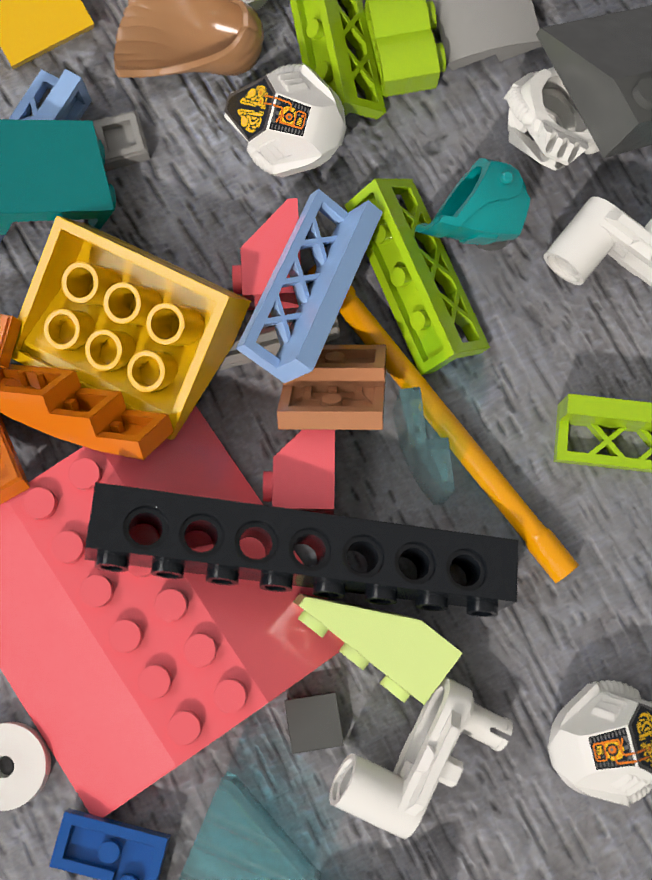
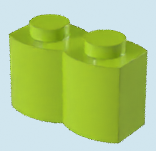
[365,0,446,98]

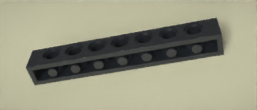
[85,482,518,617]

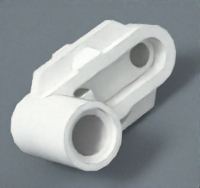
[544,196,652,287]
[329,677,513,839]

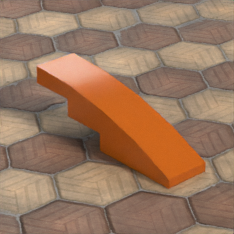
[0,364,174,460]

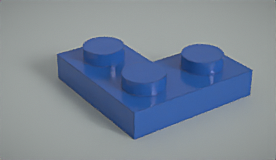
[49,808,171,880]

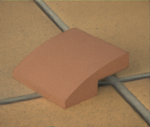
[277,345,386,430]

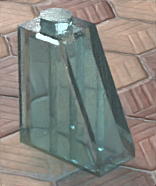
[179,771,321,880]

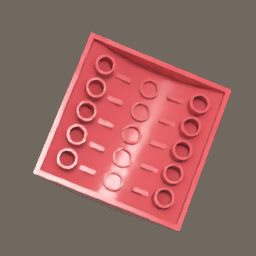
[0,405,345,818]

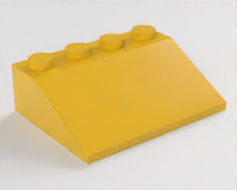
[12,216,251,440]

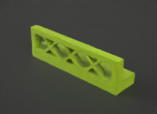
[290,0,386,120]
[345,178,490,375]
[553,394,652,473]

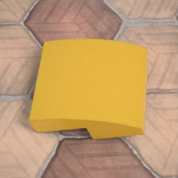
[0,0,95,70]

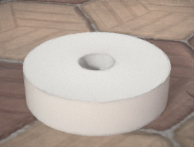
[0,722,51,811]

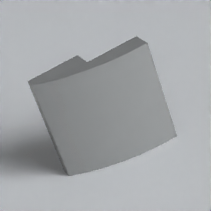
[433,0,542,71]

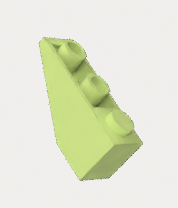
[293,593,463,705]

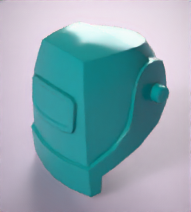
[414,158,531,245]

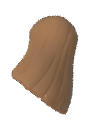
[114,0,264,78]

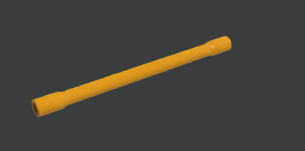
[307,264,579,583]

